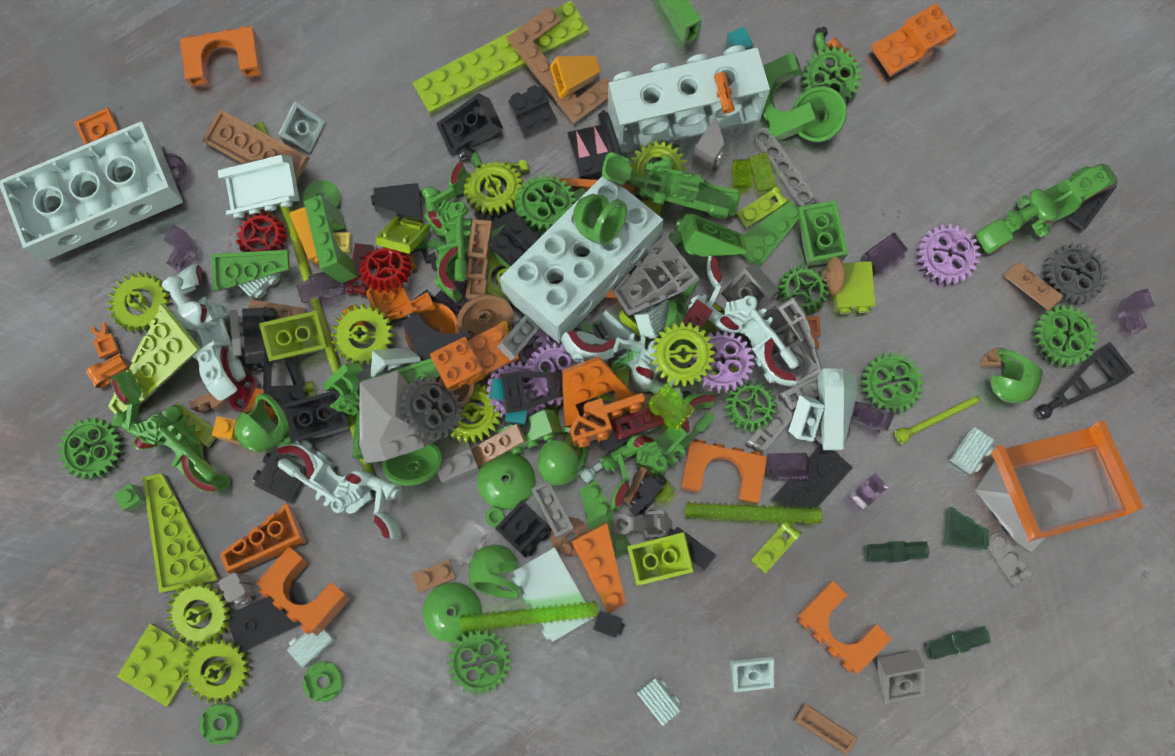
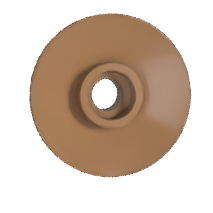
[823,257,845,295]

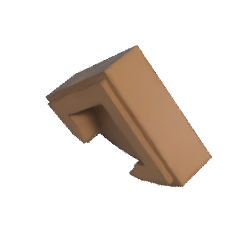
[980,347,1002,367]

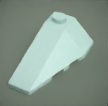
[817,368,857,450]

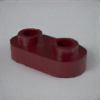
[230,375,259,413]

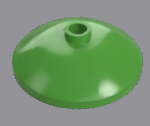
[792,86,847,142]
[382,443,442,485]
[477,452,536,510]
[423,582,482,643]

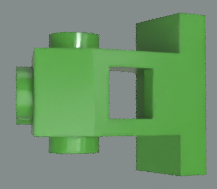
[323,364,362,415]

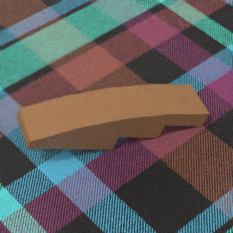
[465,219,492,300]

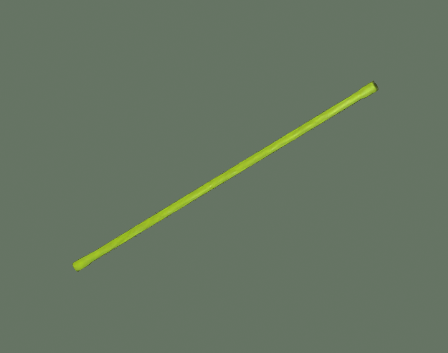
[254,122,376,476]

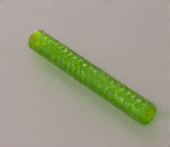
[686,501,822,525]
[460,600,598,633]

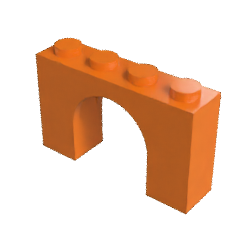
[180,26,262,87]
[680,439,767,505]
[256,547,350,636]
[797,581,891,674]

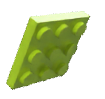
[117,623,194,707]

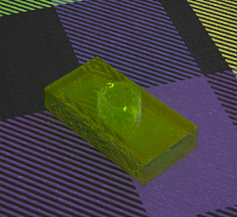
[748,152,777,193]

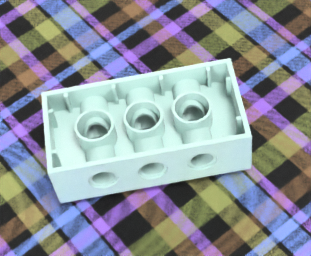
[608,45,770,153]
[0,121,183,262]
[499,176,663,344]

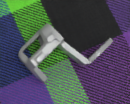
[613,509,672,540]

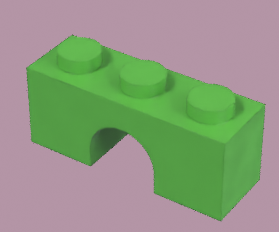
[497,410,561,455]

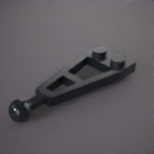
[263,308,305,407]
[1036,342,1135,419]
[500,371,563,413]

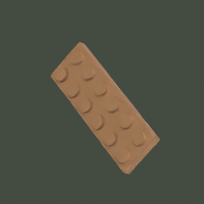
[202,109,310,183]

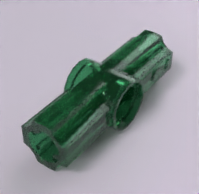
[866,541,930,562]
[926,626,991,660]

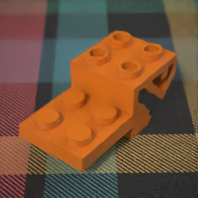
[871,3,957,77]
[430,324,519,391]
[570,393,645,448]

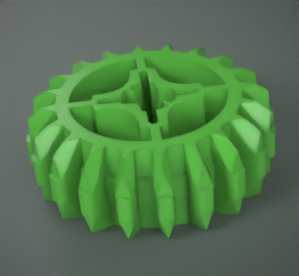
[777,265,829,316]
[725,380,778,432]

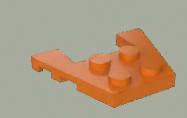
[366,253,436,320]
[562,356,635,427]

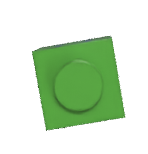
[113,483,146,513]

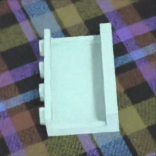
[218,155,300,218]
[512,547,594,642]

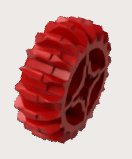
[236,211,288,252]
[360,246,412,294]

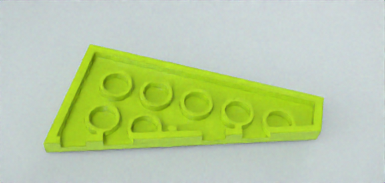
[108,303,201,414]
[142,473,220,593]

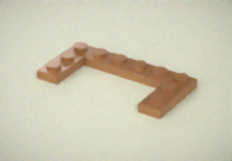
[507,6,610,125]

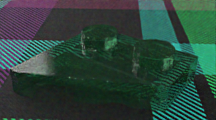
[946,507,989,550]

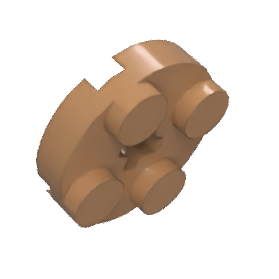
[551,517,589,557]

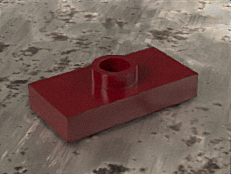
[678,299,713,343]

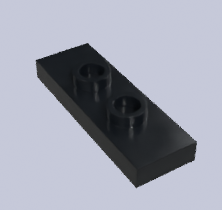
[1068,186,1117,231]

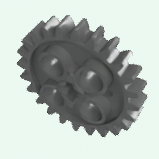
[1044,243,1109,304]
[400,376,464,440]

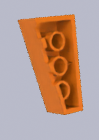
[220,503,307,574]
[571,521,626,613]

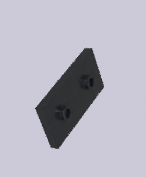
[772,444,853,525]
[226,582,308,653]

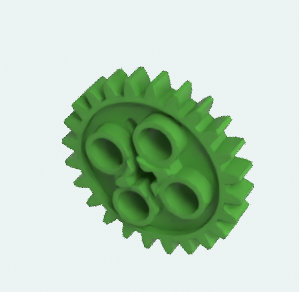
[802,46,863,103]
[515,173,576,232]
[1033,304,1098,367]
[861,352,925,414]
[57,417,123,480]
[446,629,512,696]

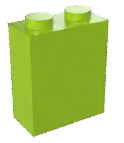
[833,261,876,314]

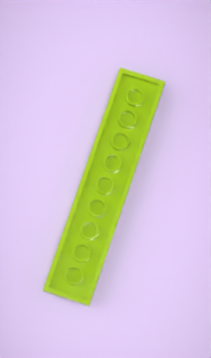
[412,0,589,115]

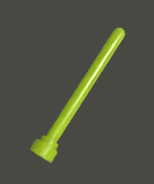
[894,396,979,444]

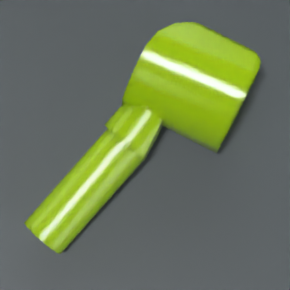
[505,160,530,173]

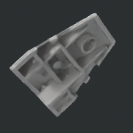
[613,235,700,315]
[734,297,822,388]
[359,370,441,464]
[975,461,1073,552]

